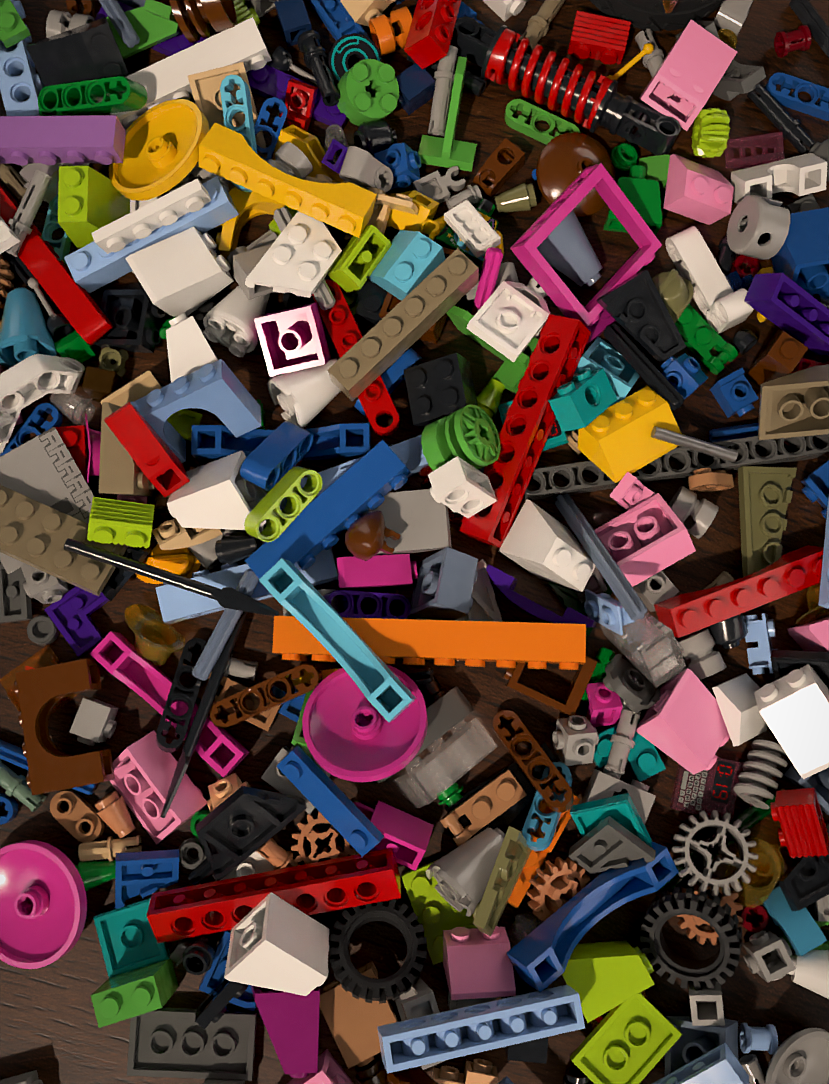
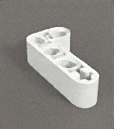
[665,226,754,334]

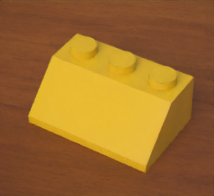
[577,386,682,483]

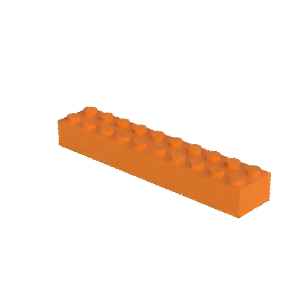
[272,616,586,670]

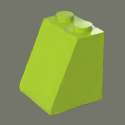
[58,166,130,249]
[562,940,655,1023]

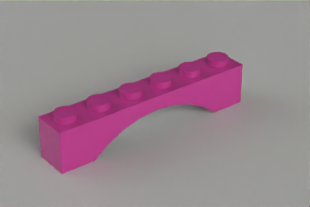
[90,631,250,778]

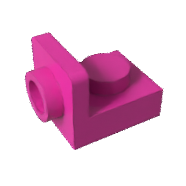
[586,682,623,727]

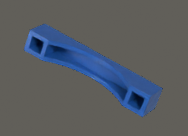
[191,423,371,462]
[507,842,679,993]

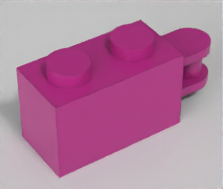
[353,800,434,871]

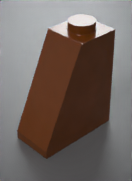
[745,329,808,386]

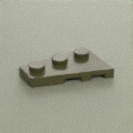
[473,826,532,937]

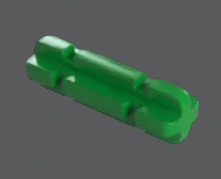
[581,647,615,704]

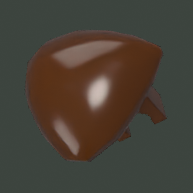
[345,511,401,561]

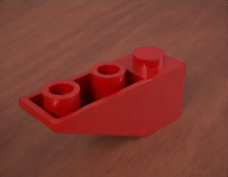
[104,402,190,498]

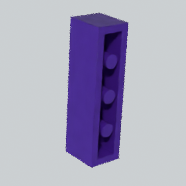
[744,273,829,355]

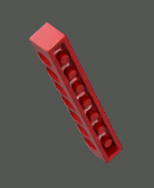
[459,314,591,548]
[146,848,401,943]

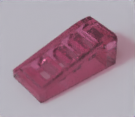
[725,132,784,168]

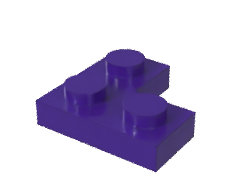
[44,586,110,657]

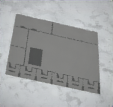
[0,427,95,574]

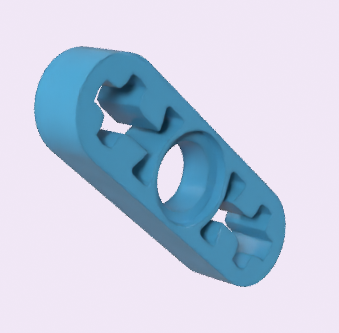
[522,762,572,851]

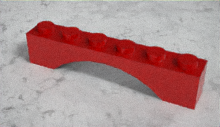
[654,545,824,638]

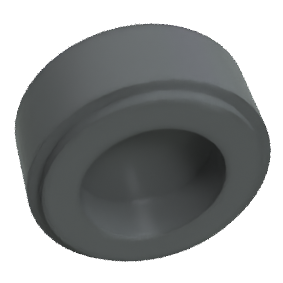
[27,615,60,646]

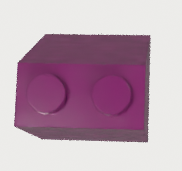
[250,985,320,1078]

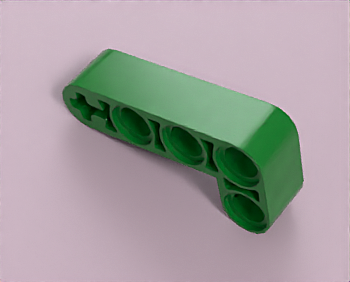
[38,76,148,116]

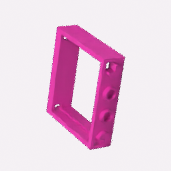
[510,163,662,327]

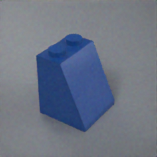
[767,207,829,300]

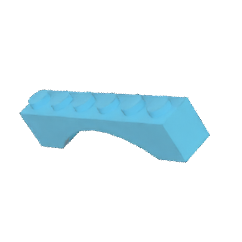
[259,558,417,723]

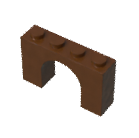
[14,659,115,796]

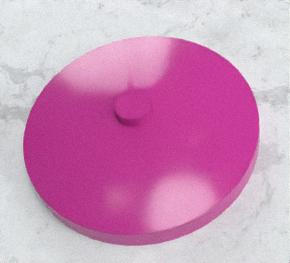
[302,665,428,782]
[0,840,87,969]

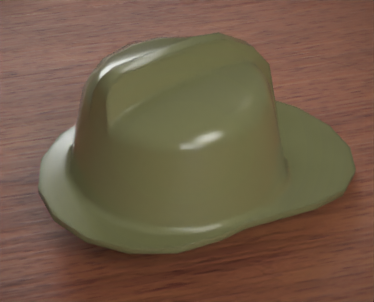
[652,269,693,323]

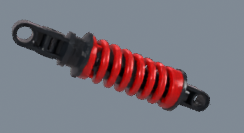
[450,17,681,156]

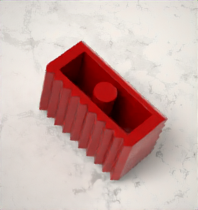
[568,10,631,65]
[770,788,829,858]

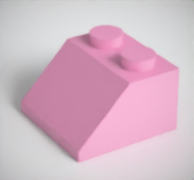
[663,154,734,225]
[443,926,516,1000]

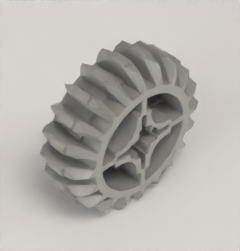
[671,810,758,897]

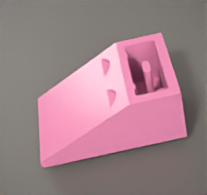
[639,20,737,131]

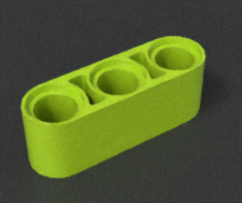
[244,466,323,542]

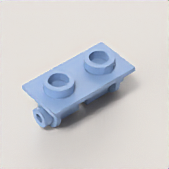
[584,589,636,635]
[745,613,778,675]

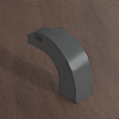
[676,20,766,101]

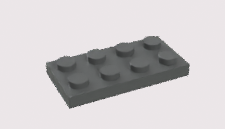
[127,1008,257,1081]

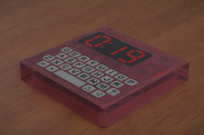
[670,757,743,823]

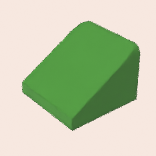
[638,154,670,189]

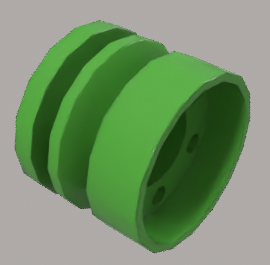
[421,404,500,471]

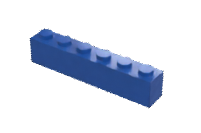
[245,440,411,579]

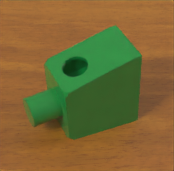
[603,165,662,236]

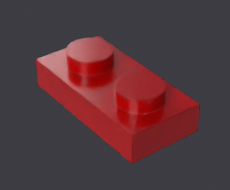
[55,425,90,484]

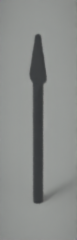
[64,538,279,617]
[161,611,248,818]

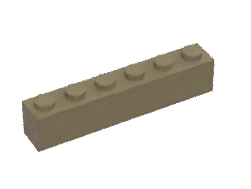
[327,248,479,401]

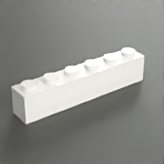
[110,17,272,129]

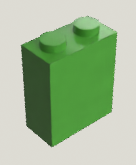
[91,958,179,1028]

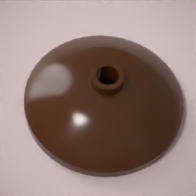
[536,132,616,217]

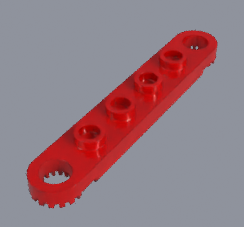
[312,280,400,436]

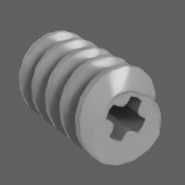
[733,739,788,809]

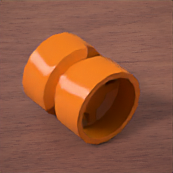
[369,6,413,56]

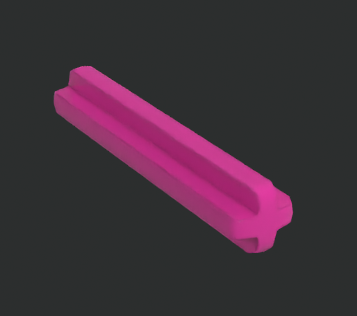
[471,247,503,315]

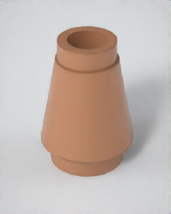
[94,790,136,838]

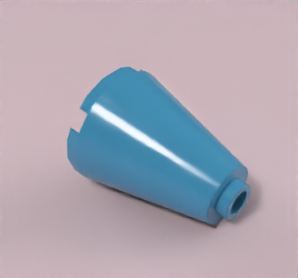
[0,288,57,368]

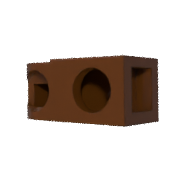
[473,138,525,197]

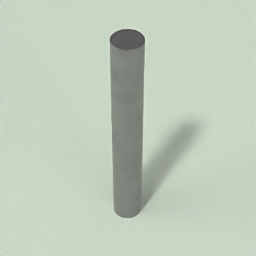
[651,426,738,462]

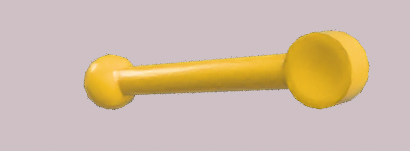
[607,43,654,81]

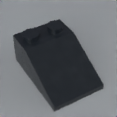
[26,17,130,87]

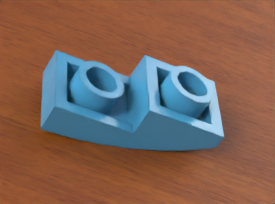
[759,886,827,956]

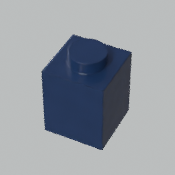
[274,0,312,47]
[396,63,435,115]

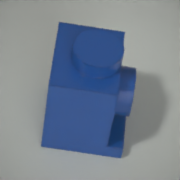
[710,368,759,418]

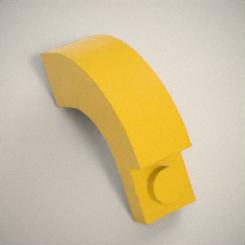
[215,186,286,259]

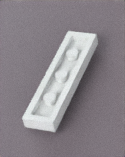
[91,178,212,254]

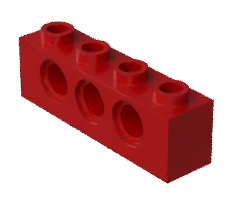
[404,0,461,70]

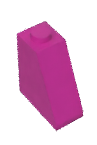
[336,554,418,591]

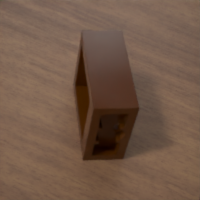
[503,656,597,716]

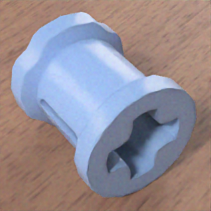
[738,1023,778,1055]

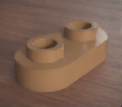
[688,468,734,492]
[50,790,105,843]

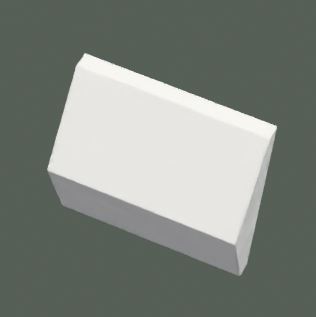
[712,673,768,747]

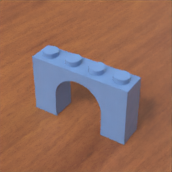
[126,359,262,463]

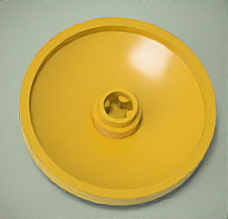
[109,99,209,201]

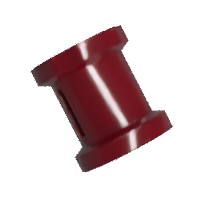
[774,24,811,58]

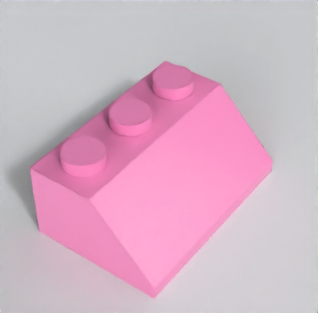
[594,493,696,587]
[110,730,207,845]

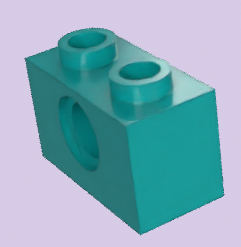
[548,368,618,432]

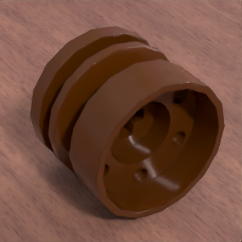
[169,0,238,43]

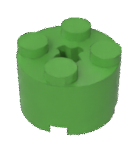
[336,59,399,126]

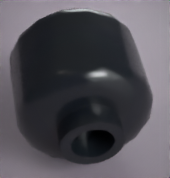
[354,120,397,158]
[706,613,748,649]

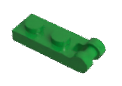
[675,304,738,375]

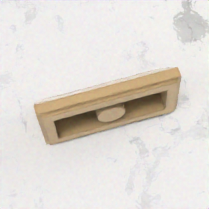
[100,371,162,407]

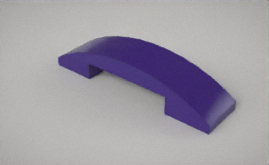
[486,564,597,628]

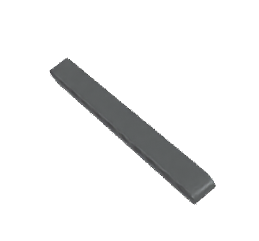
[523,434,829,501]

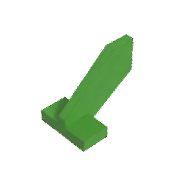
[106,0,180,59]
[418,56,477,172]
[446,306,539,393]

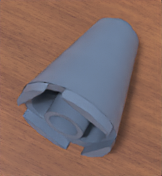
[537,210,603,287]

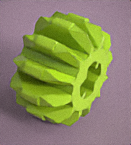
[691,108,731,158]

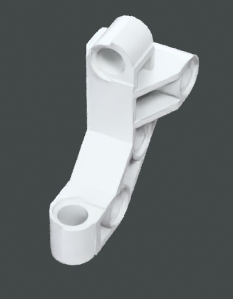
[0,354,85,454]

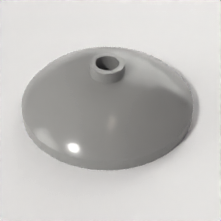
[765,1028,829,1084]

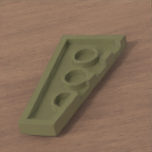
[738,466,797,577]

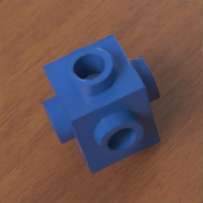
[374,143,421,190]
[660,353,708,399]

